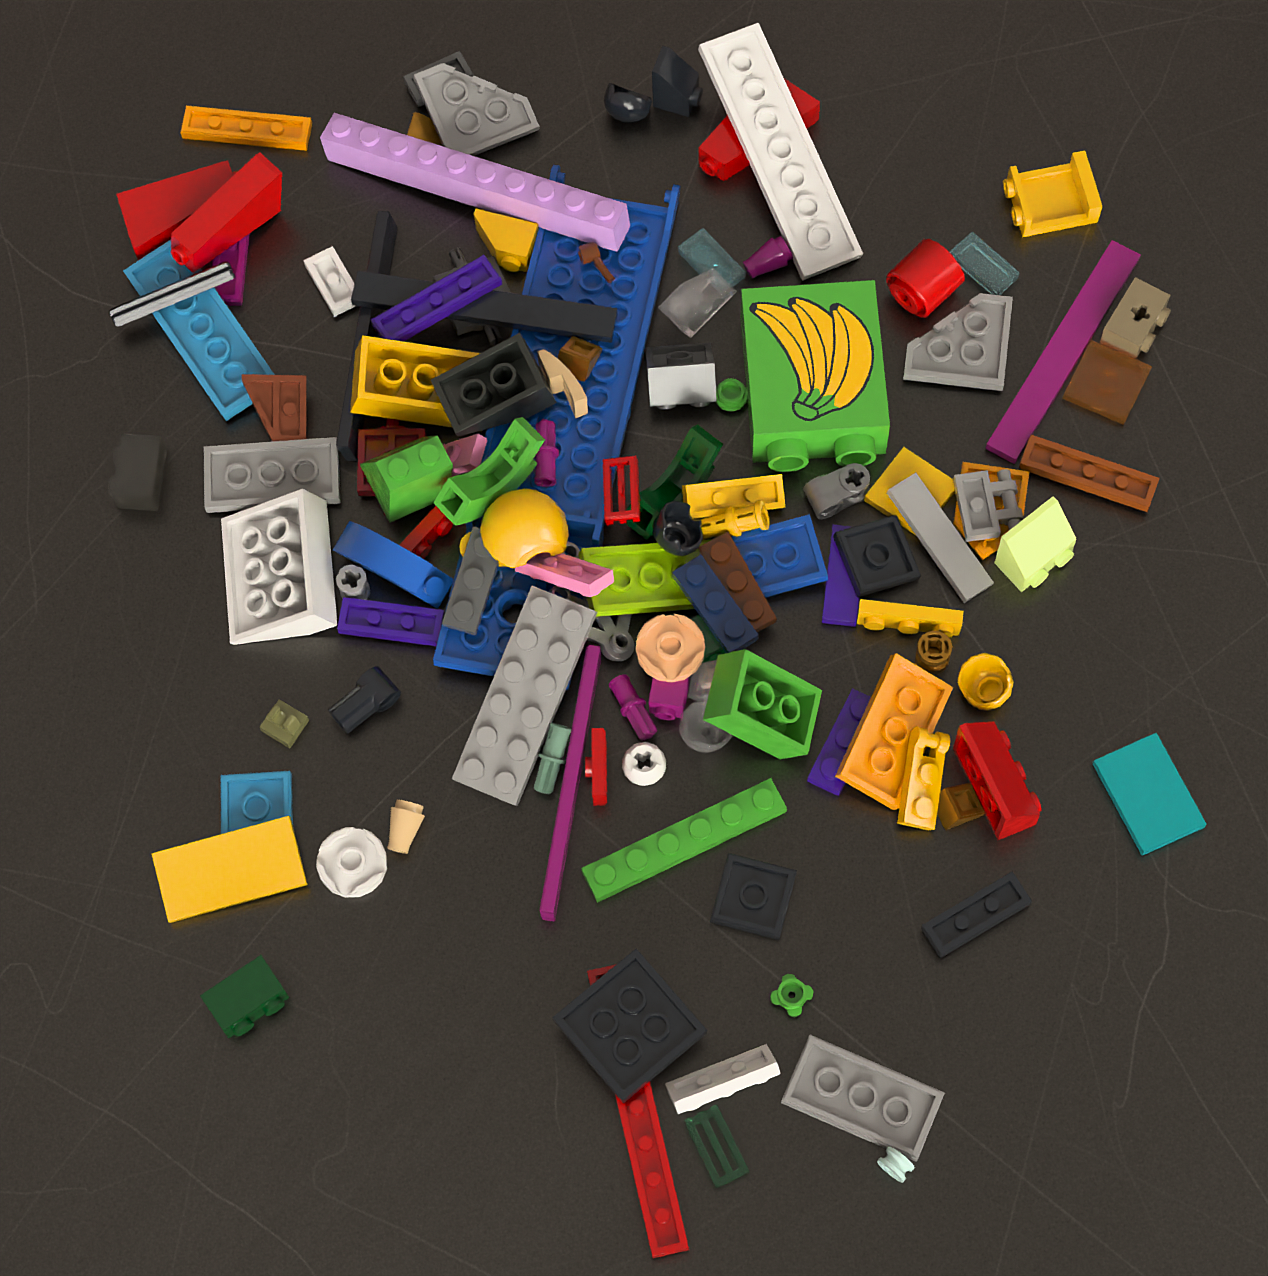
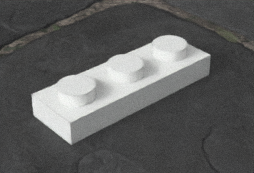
[665,1044,780,1114]

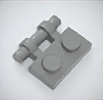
[953,469,1024,542]

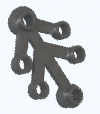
[548,542,634,661]

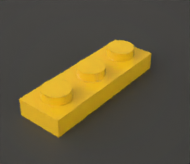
[682,474,786,519]
[857,599,964,638]

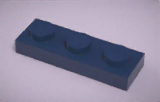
[672,555,759,653]

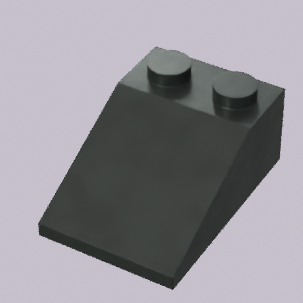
[431,333,557,436]

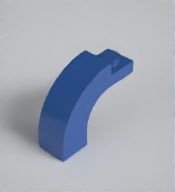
[333,521,453,609]

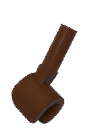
[578,242,615,283]

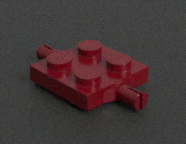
[357,418,426,516]

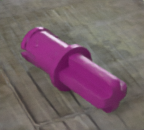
[534,419,559,487]
[608,674,657,740]

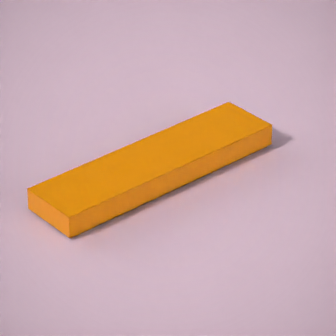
[181,105,312,151]

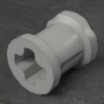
[336,564,370,600]

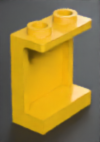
[1003,151,1102,237]

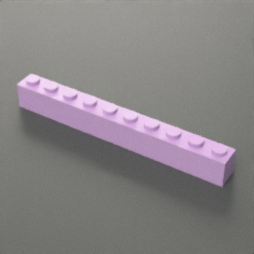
[320,113,630,252]

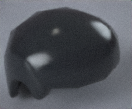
[604,83,652,122]
[653,500,703,556]

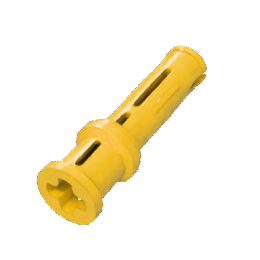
[697,500,770,540]

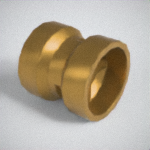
[915,631,952,675]

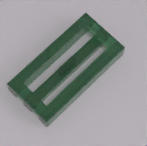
[684,1104,749,1188]

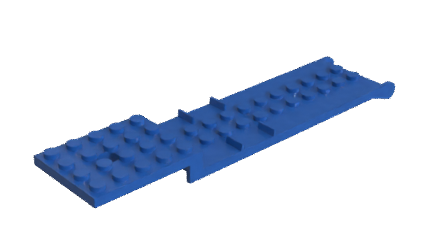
[433,165,680,690]

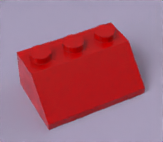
[953,721,1042,840]

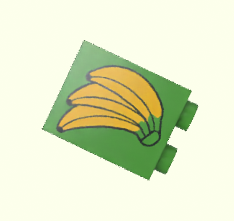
[740,280,890,472]

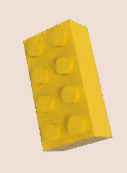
[350,335,482,432]

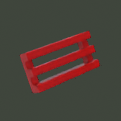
[603,455,641,525]

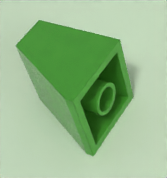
[360,435,453,523]

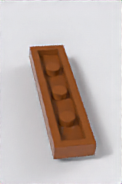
[1019,435,1159,512]

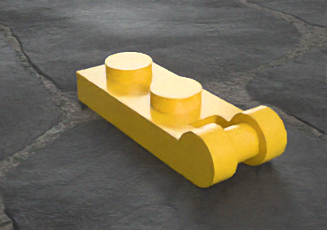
[897,726,950,831]

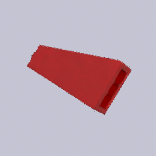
[699,78,820,181]
[171,152,282,273]
[116,160,238,261]

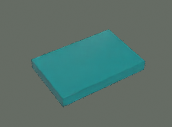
[1093,733,1207,856]

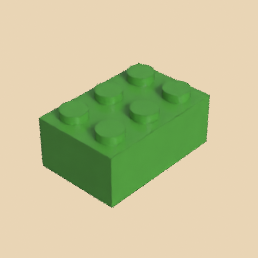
[703,649,822,759]

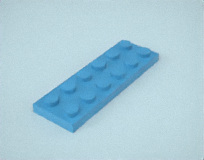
[123,240,275,421]

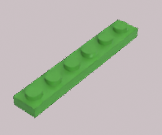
[581,778,787,903]

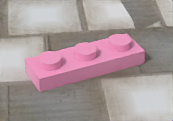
[515,552,614,597]

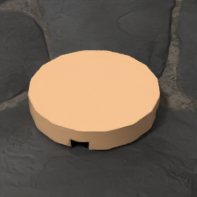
[636,614,705,682]

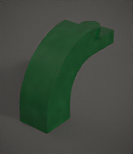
[626,424,723,540]

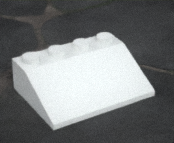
[221,489,337,645]

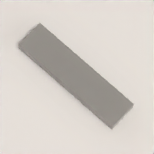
[887,473,994,603]

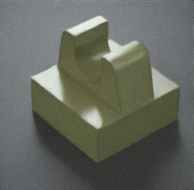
[260,699,309,748]

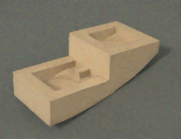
[537,349,588,418]

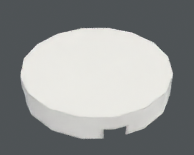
[316,827,387,898]

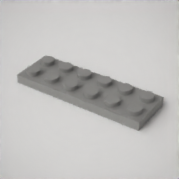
[452,586,598,806]

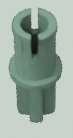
[534,723,572,794]

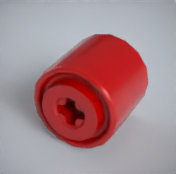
[886,239,965,317]

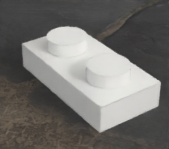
[304,246,355,317]

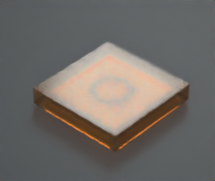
[1063,340,1152,425]

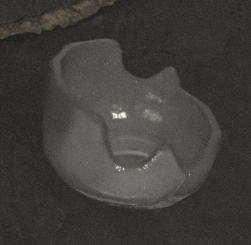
[679,701,733,753]

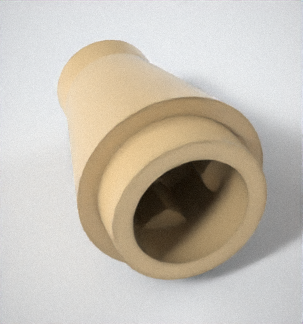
[387,800,425,854]

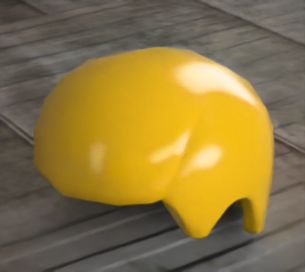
[958,653,1014,711]

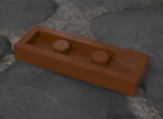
[698,532,777,632]

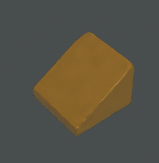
[407,112,442,146]
[558,336,602,381]
[937,783,985,829]

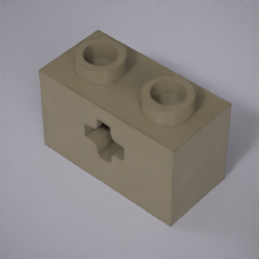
[1100,277,1171,361]

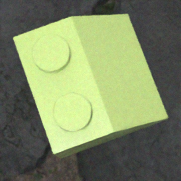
[994,496,1077,592]

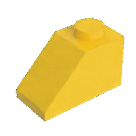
[474,209,538,272]

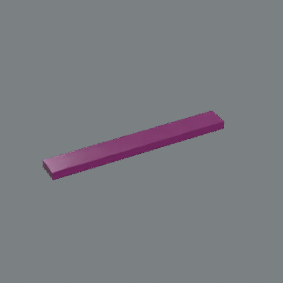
[985,240,1141,464]
[540,645,601,922]

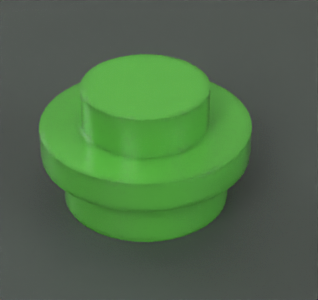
[716,378,747,411]

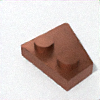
[242,374,307,442]

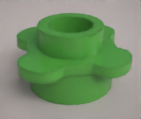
[770,974,813,1017]

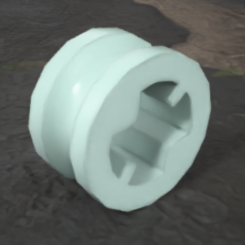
[877,1147,915,1183]

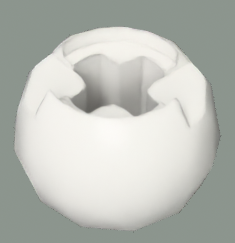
[622,742,666,786]

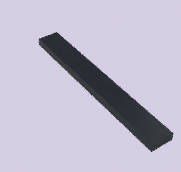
[336,211,398,461]
[351,271,618,343]

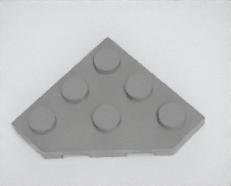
[414,63,540,156]
[903,293,1013,391]

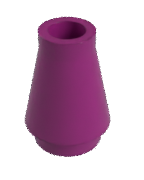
[742,236,793,279]

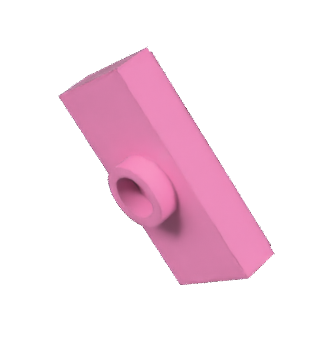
[443,434,487,477]

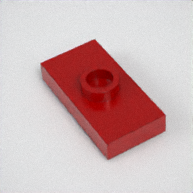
[585,728,607,806]

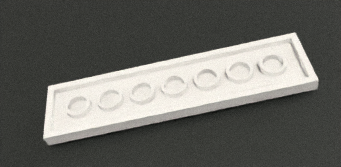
[698,23,863,281]

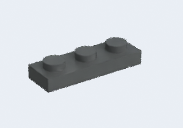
[442,526,499,635]

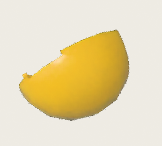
[480,489,569,568]

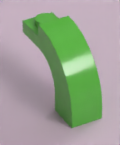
[433,417,545,526]

